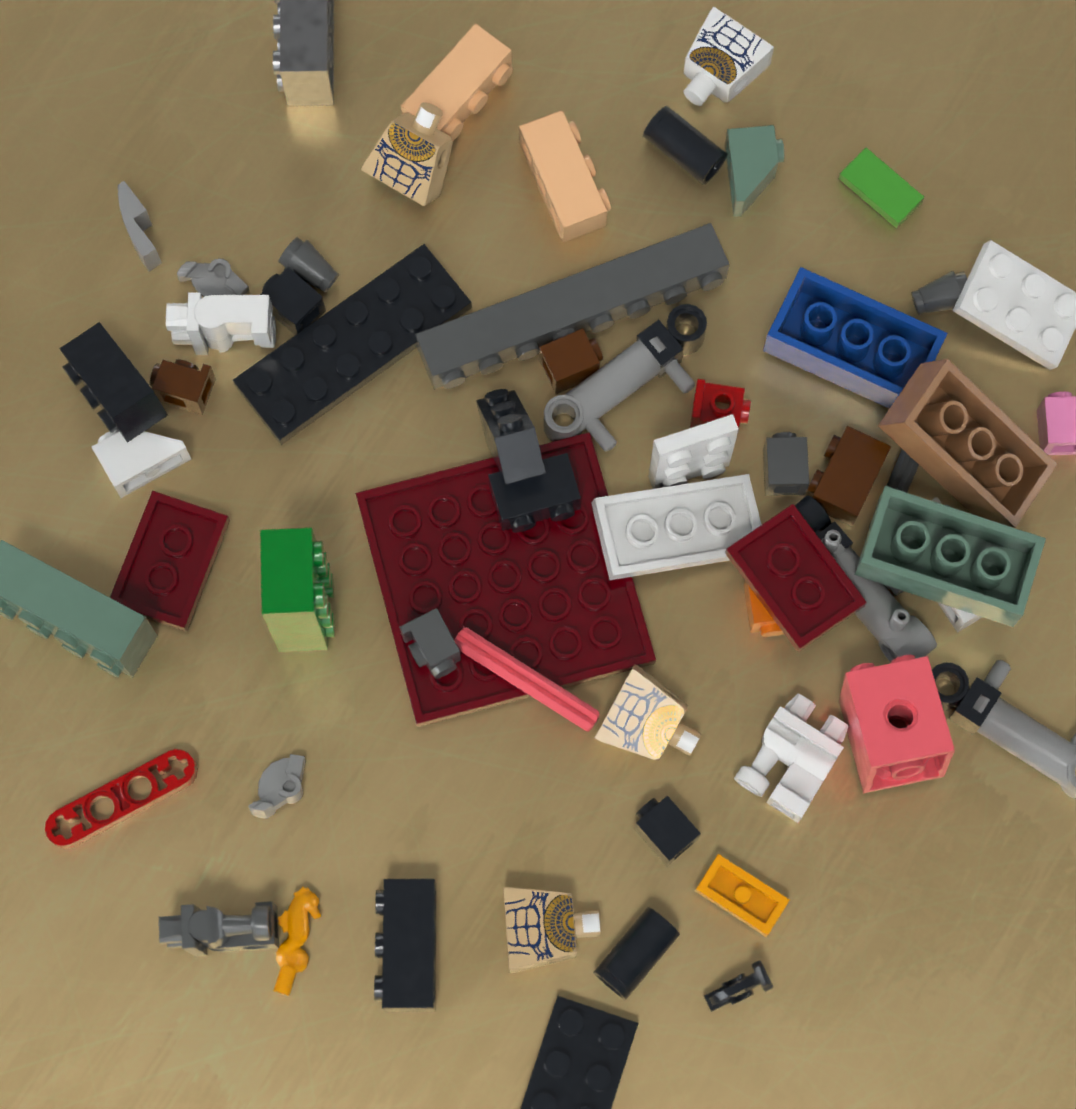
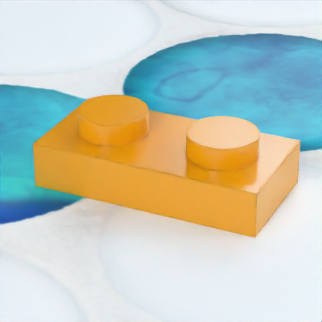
[695,854,790,937]

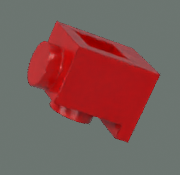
[690,379,751,429]

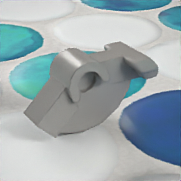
[177,258,249,297]
[249,754,306,819]

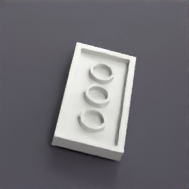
[591,474,762,580]

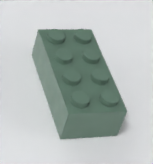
[854,486,1046,627]
[0,540,158,678]

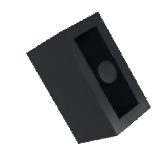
[488,453,581,533]

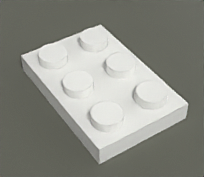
[953,240,1076,370]
[648,414,739,489]

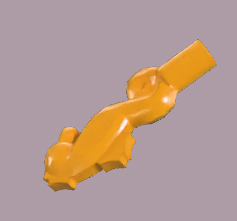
[273,887,321,996]

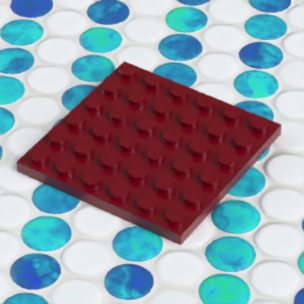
[355,432,656,727]

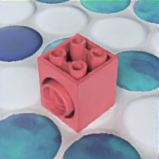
[839,655,955,793]

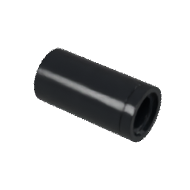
[643,106,728,185]
[593,907,680,1000]

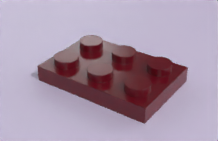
[110,491,230,632]
[725,504,867,652]

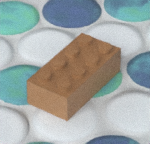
[878,359,1057,528]

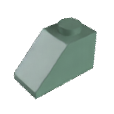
[725,125,784,217]

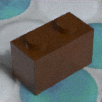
[807,426,891,527]

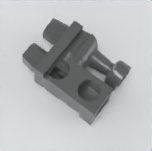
[159,901,279,956]

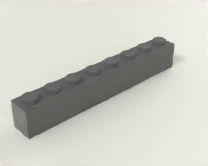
[415,223,730,389]

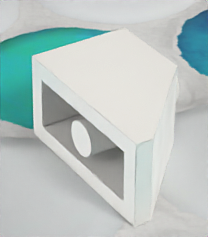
[91,429,191,498]

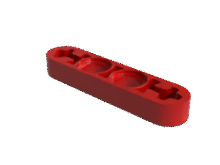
[45,749,198,849]

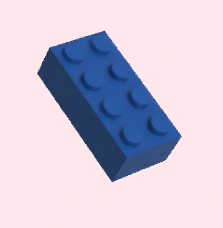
[763,267,948,409]

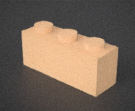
[401,23,513,140]
[519,110,611,243]

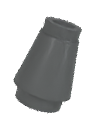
[278,237,339,293]
[911,271,967,315]

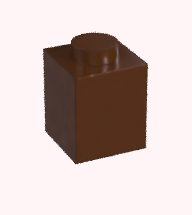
[539,328,603,394]

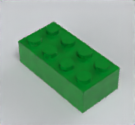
[260,528,335,652]

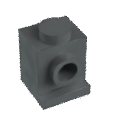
[400,608,461,679]

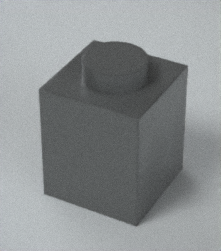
[763,432,809,496]

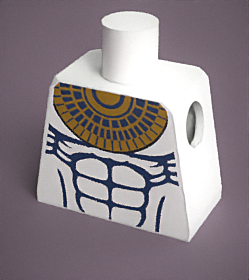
[683,7,774,106]

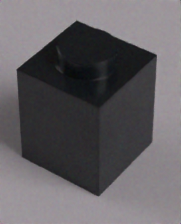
[260,267,326,335]
[634,795,701,866]

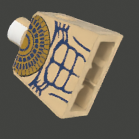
[361,103,453,206]
[595,665,701,761]
[503,887,600,973]

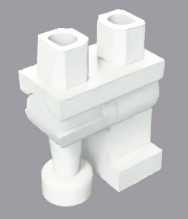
[166,292,276,355]
[734,693,849,823]

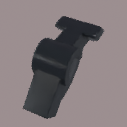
[704,960,773,1012]

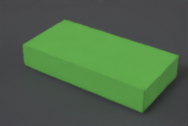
[839,148,924,229]

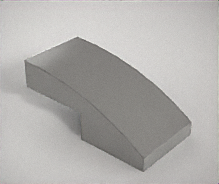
[118,181,162,272]

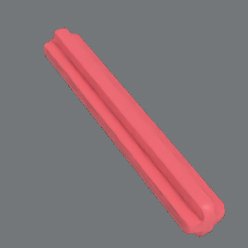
[454,627,600,731]

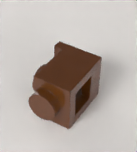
[149,359,216,415]

